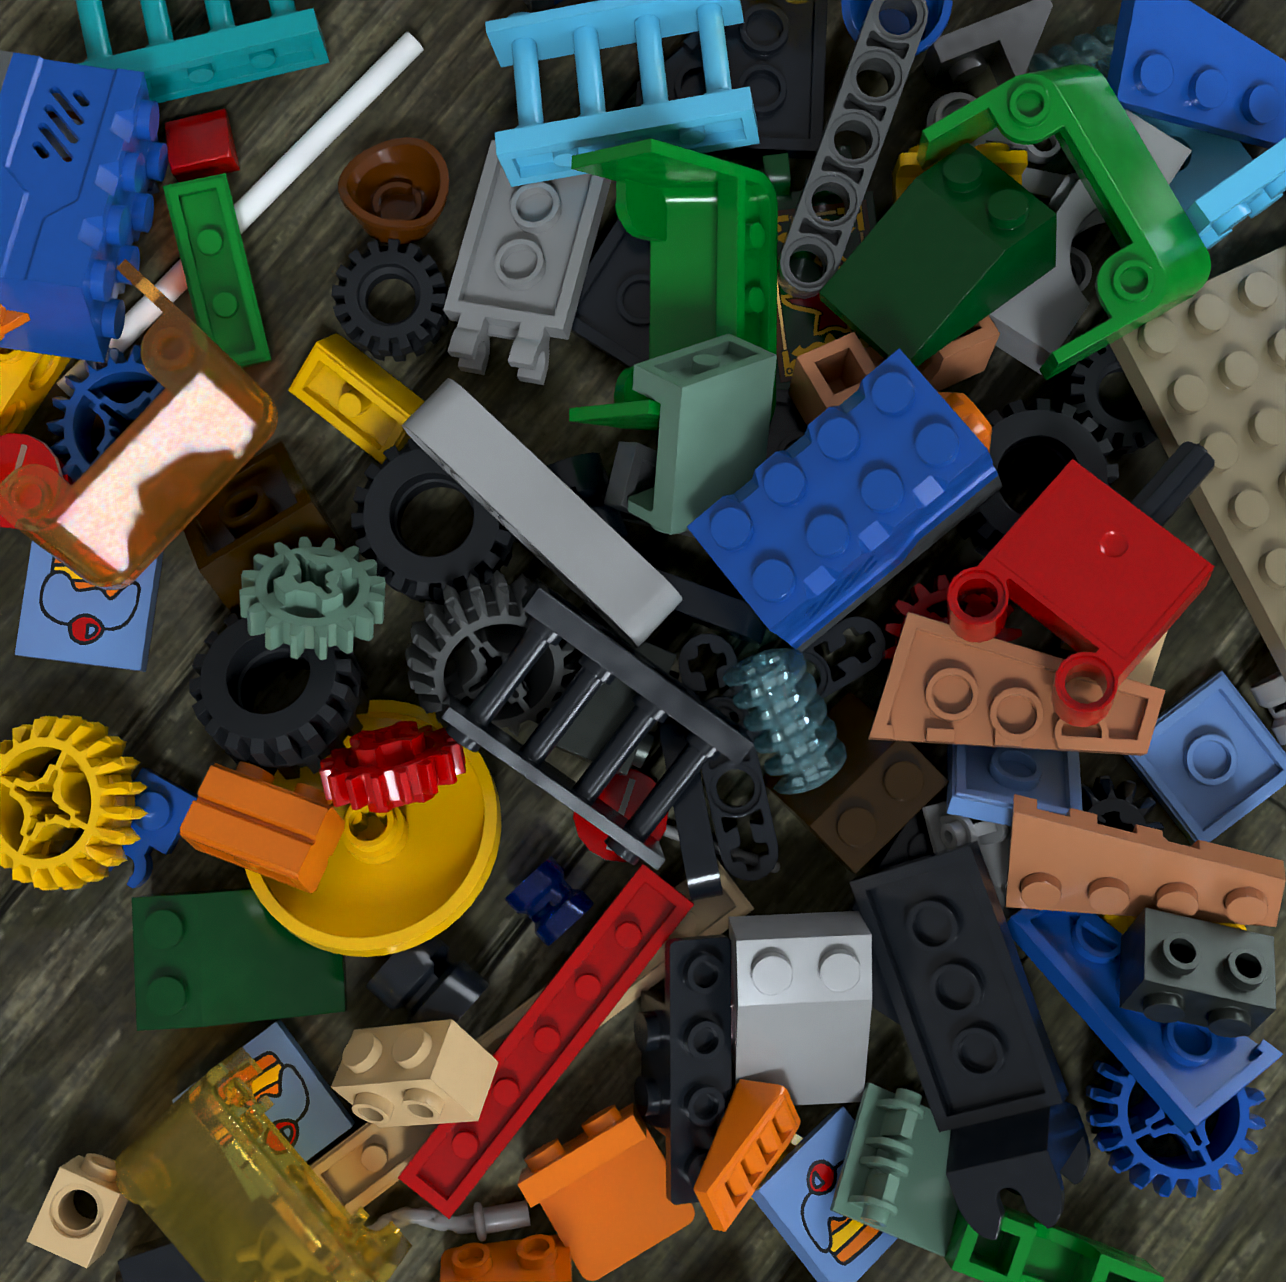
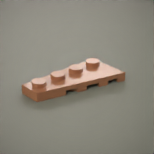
[868,612,1166,756]
[1006,794,1286,927]

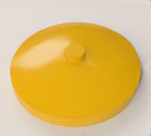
[245,700,502,957]

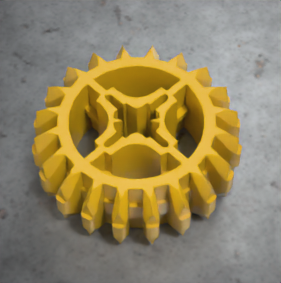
[0,715,148,890]

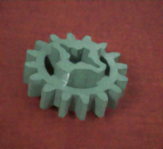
[239,537,386,660]

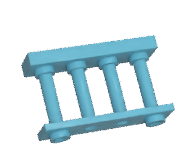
[485,0,760,187]

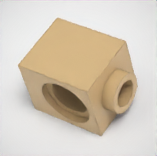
[27,1153,137,1268]

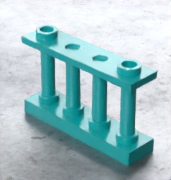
[75,0,330,103]

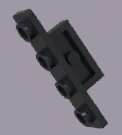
[634,935,732,1205]

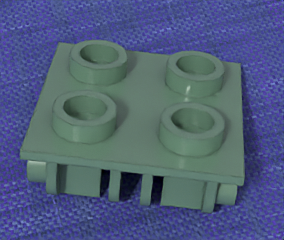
[830,1083,958,1257]

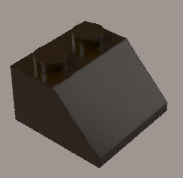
[174,441,346,619]
[763,691,949,874]

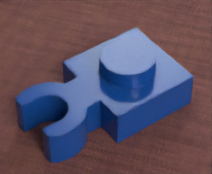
[109,767,198,888]

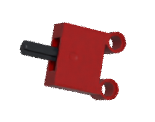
[947,441,1215,727]

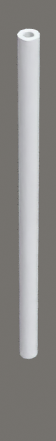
[56,32,424,397]

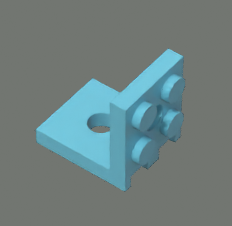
[1132,112,1286,250]

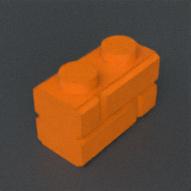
[179,761,345,894]

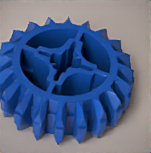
[46,345,223,517]
[1086,1051,1266,1198]

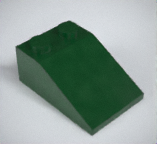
[819,142,1057,367]
[132,888,347,1031]

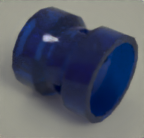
[505,856,595,947]

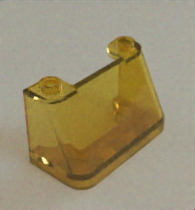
[115,1047,412,1282]

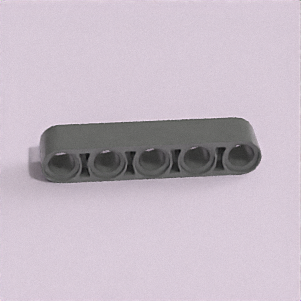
[777,0,928,299]

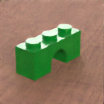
[943,1205,1165,1282]

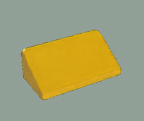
[288,334,425,464]

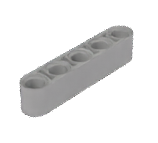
[401,378,683,648]

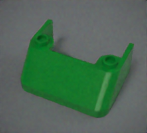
[917,64,1211,380]
[569,138,778,430]

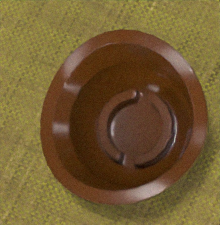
[338,137,449,245]

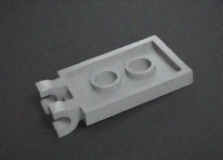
[443,140,611,385]

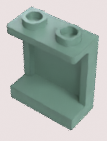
[627,334,777,535]

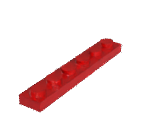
[398,863,694,1219]

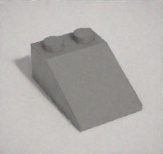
[728,911,872,1105]

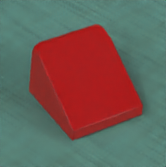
[165,109,240,182]

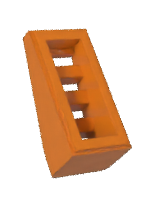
[693,1079,801,1232]

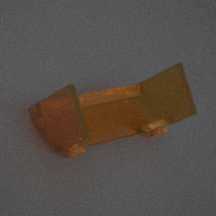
[0,259,278,590]

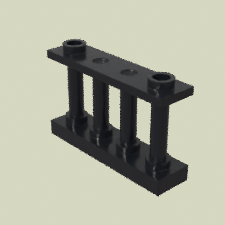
[441,577,754,870]

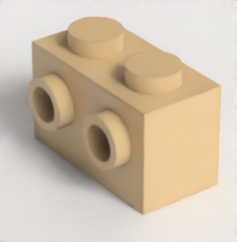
[331,1019,498,1128]

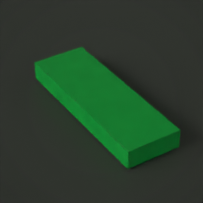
[163,173,272,375]

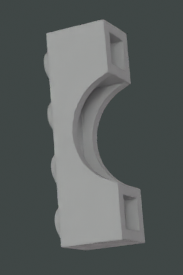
[989,109,1192,375]

